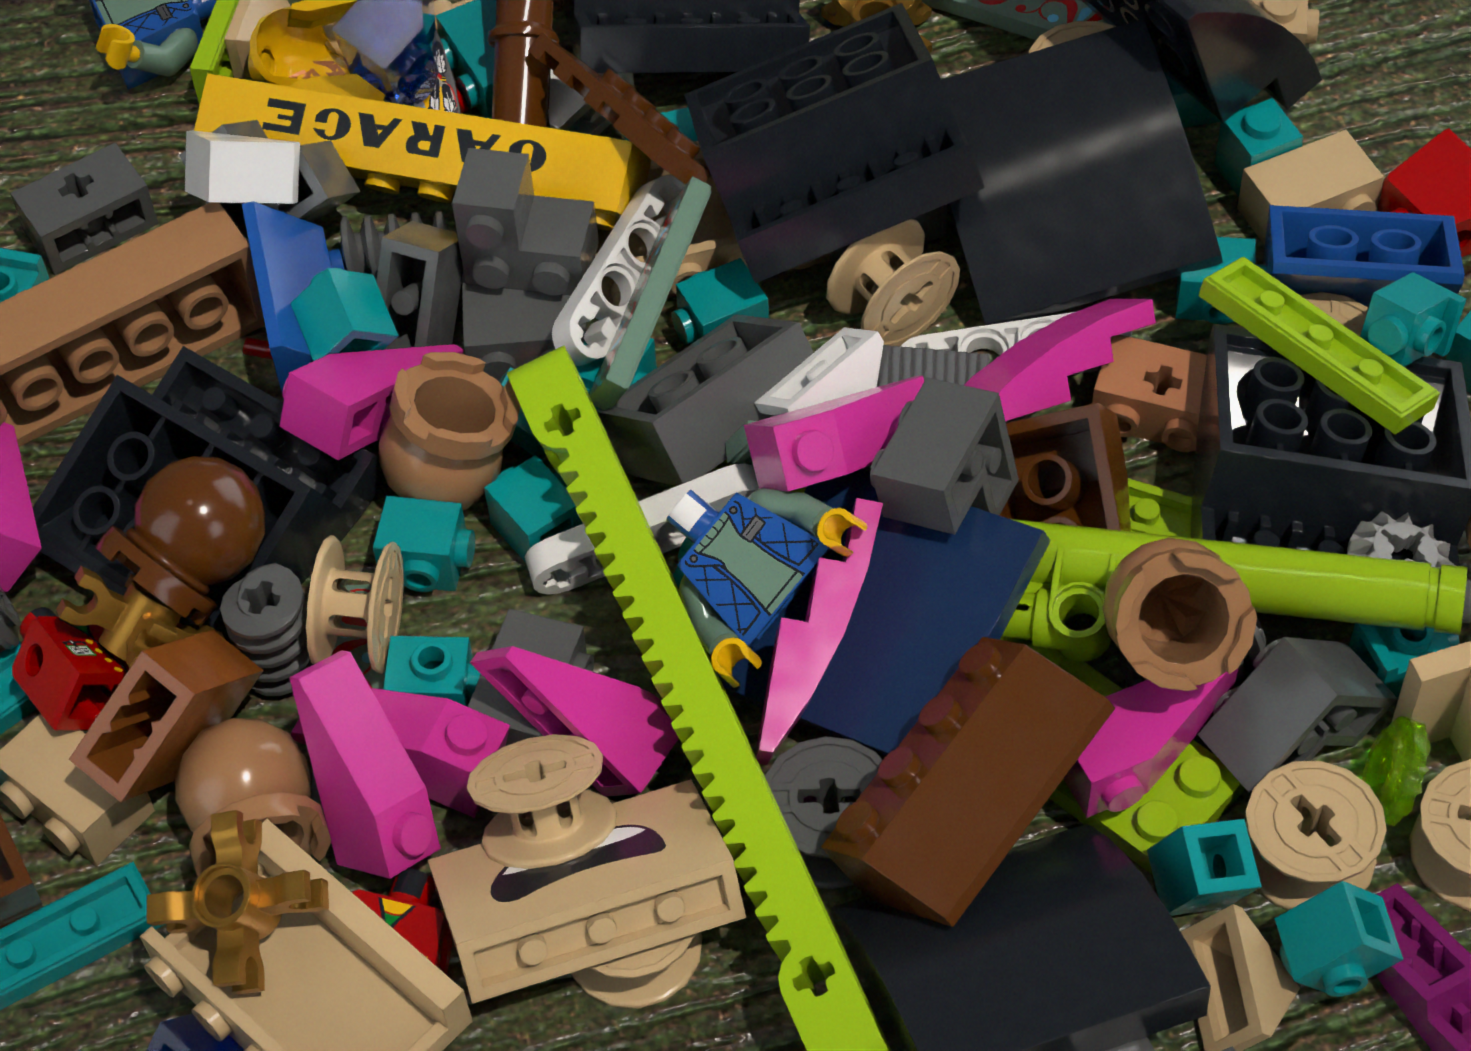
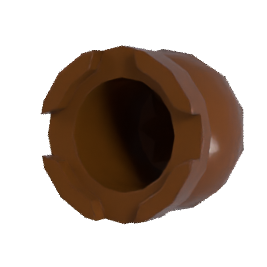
[95,456,265,627]

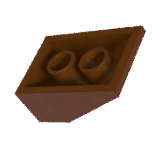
[999,403,1131,532]

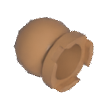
[379,352,520,510]
[1103,538,1257,691]
[175,718,331,877]

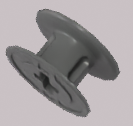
[765,737,882,890]

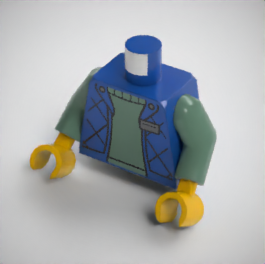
[89,0,216,90]
[666,488,867,687]

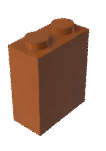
[68,630,264,803]

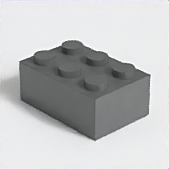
[596,314,814,486]

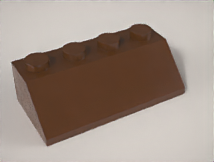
[821,637,1115,927]

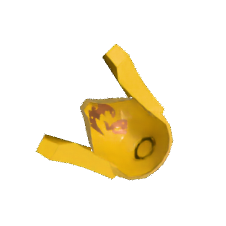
[248,0,391,101]

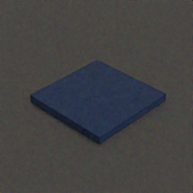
[718,469,1051,757]

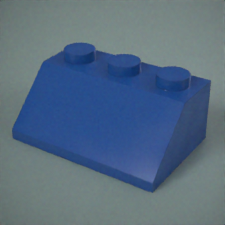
[242,201,345,391]
[1262,205,1465,306]

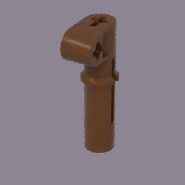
[488,0,563,128]

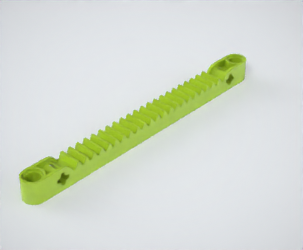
[507,345,891,1051]

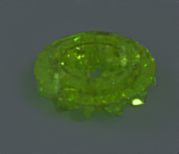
[1362,716,1431,826]

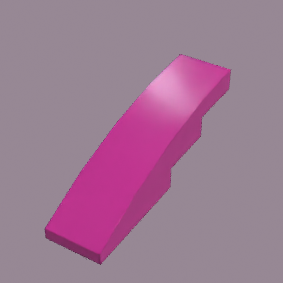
[964,299,1156,421]
[755,498,883,765]

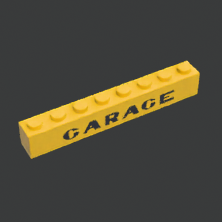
[194,73,651,231]

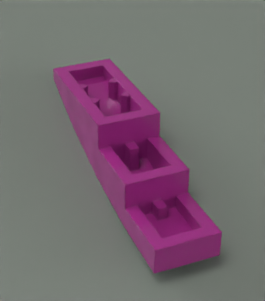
[1376,883,1471,1051]

